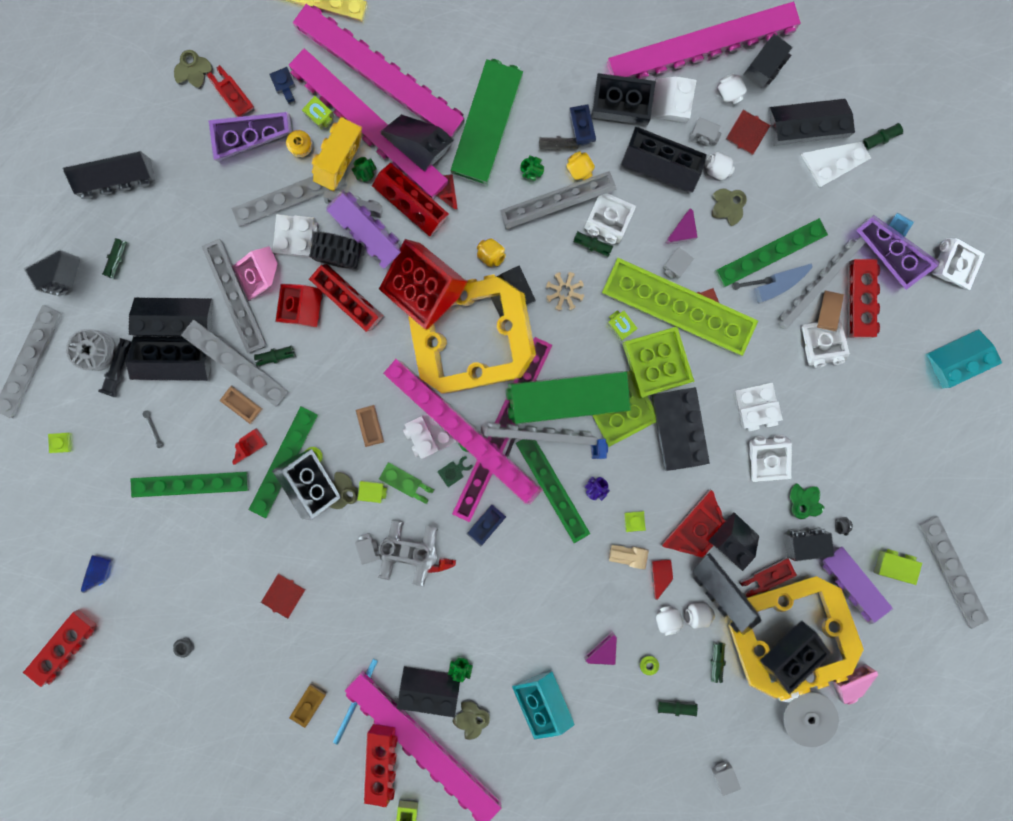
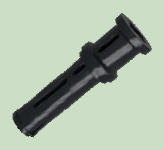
[98,338,131,397]

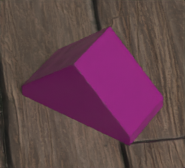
[665,208,698,244]
[584,632,617,665]

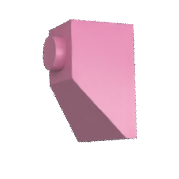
[232,246,278,301]
[832,664,878,705]

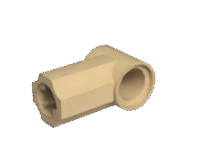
[609,545,649,569]

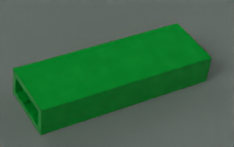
[450,59,523,185]
[506,371,631,424]

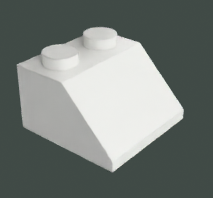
[651,77,697,123]

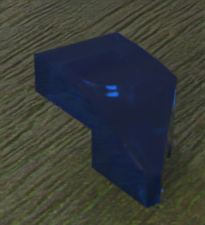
[81,555,112,593]

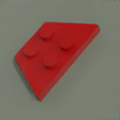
[661,489,725,558]

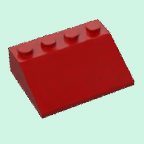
[379,239,467,330]

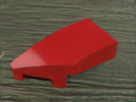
[436,174,458,210]
[232,428,267,465]
[427,557,456,573]
[651,560,673,600]

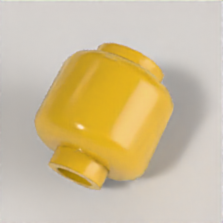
[286,130,313,157]
[566,151,595,180]
[477,238,506,267]

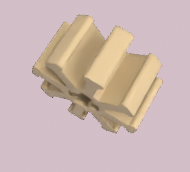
[545,272,584,311]

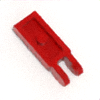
[206,65,254,117]
[740,558,797,597]

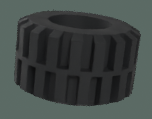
[309,232,362,269]

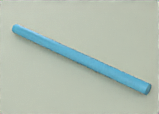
[333,659,378,745]

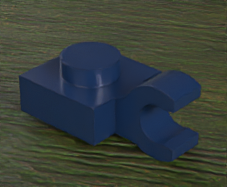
[269,67,295,104]

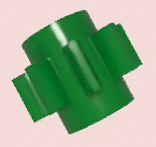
[520,155,544,181]
[351,157,377,181]
[448,658,473,683]

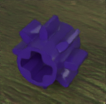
[585,477,610,501]

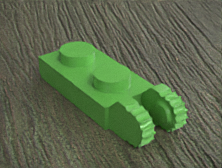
[379,462,434,504]

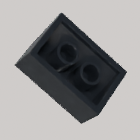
[591,73,656,125]
[25,250,80,296]
[272,449,341,520]
[759,620,831,695]
[397,666,460,718]

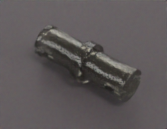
[539,136,578,151]

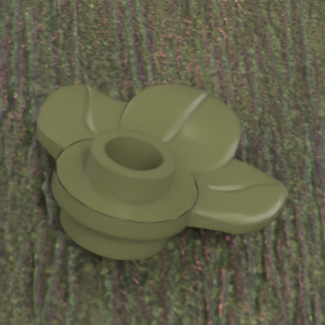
[174,50,212,88]
[712,189,747,226]
[329,472,359,509]
[452,701,490,740]

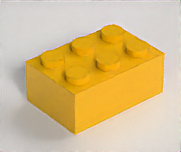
[311,117,362,191]

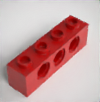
[372,163,449,237]
[849,259,880,338]
[309,264,384,332]
[23,609,96,687]
[364,724,398,807]

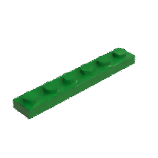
[715,218,828,287]
[248,406,318,519]
[515,439,591,543]
[130,471,249,498]

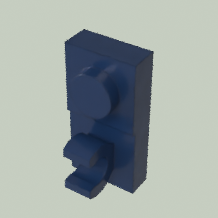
[569,104,596,146]
[466,505,506,547]

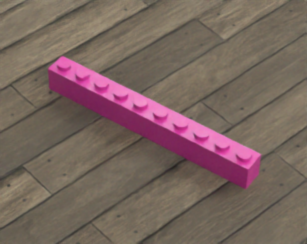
[607,1,801,79]
[293,4,465,138]
[289,48,448,199]
[452,337,552,522]
[383,359,543,504]
[345,670,502,821]

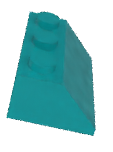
[926,329,1002,388]
[512,672,575,740]

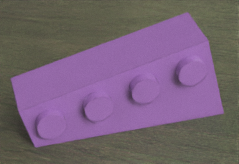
[208,112,292,161]
[326,190,400,269]
[857,215,939,290]
[822,546,893,624]

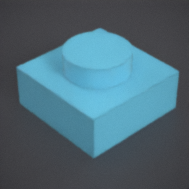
[889,212,914,237]

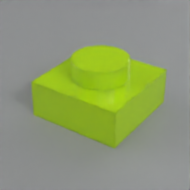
[48,433,71,453]
[624,511,646,532]

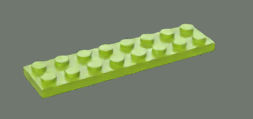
[602,258,758,356]

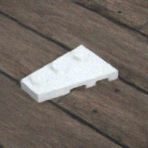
[801,142,871,188]

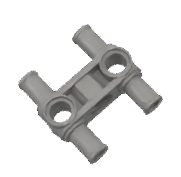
[378,520,438,587]

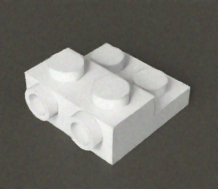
[584,193,636,244]
[272,214,318,258]
[932,238,985,290]
[802,319,850,368]
[734,383,783,431]
[403,414,456,459]
[750,435,792,482]

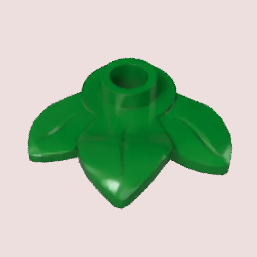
[790,484,825,519]

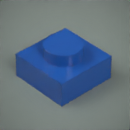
[591,439,608,459]

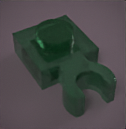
[437,456,473,487]

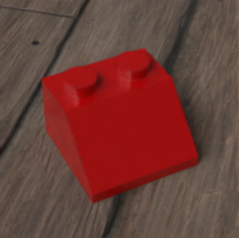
[275,284,322,327]

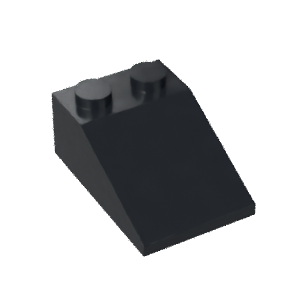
[380,114,454,172]

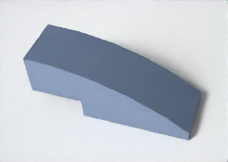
[754,263,813,303]

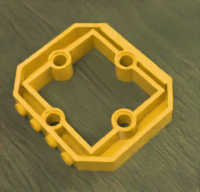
[408,275,536,394]
[728,576,864,701]

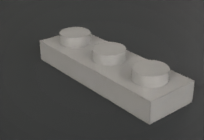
[323,190,383,218]

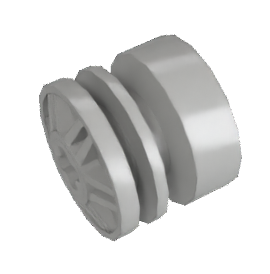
[66,329,117,371]

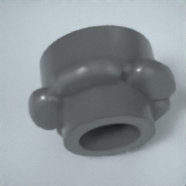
[836,517,853,536]
[173,638,192,658]

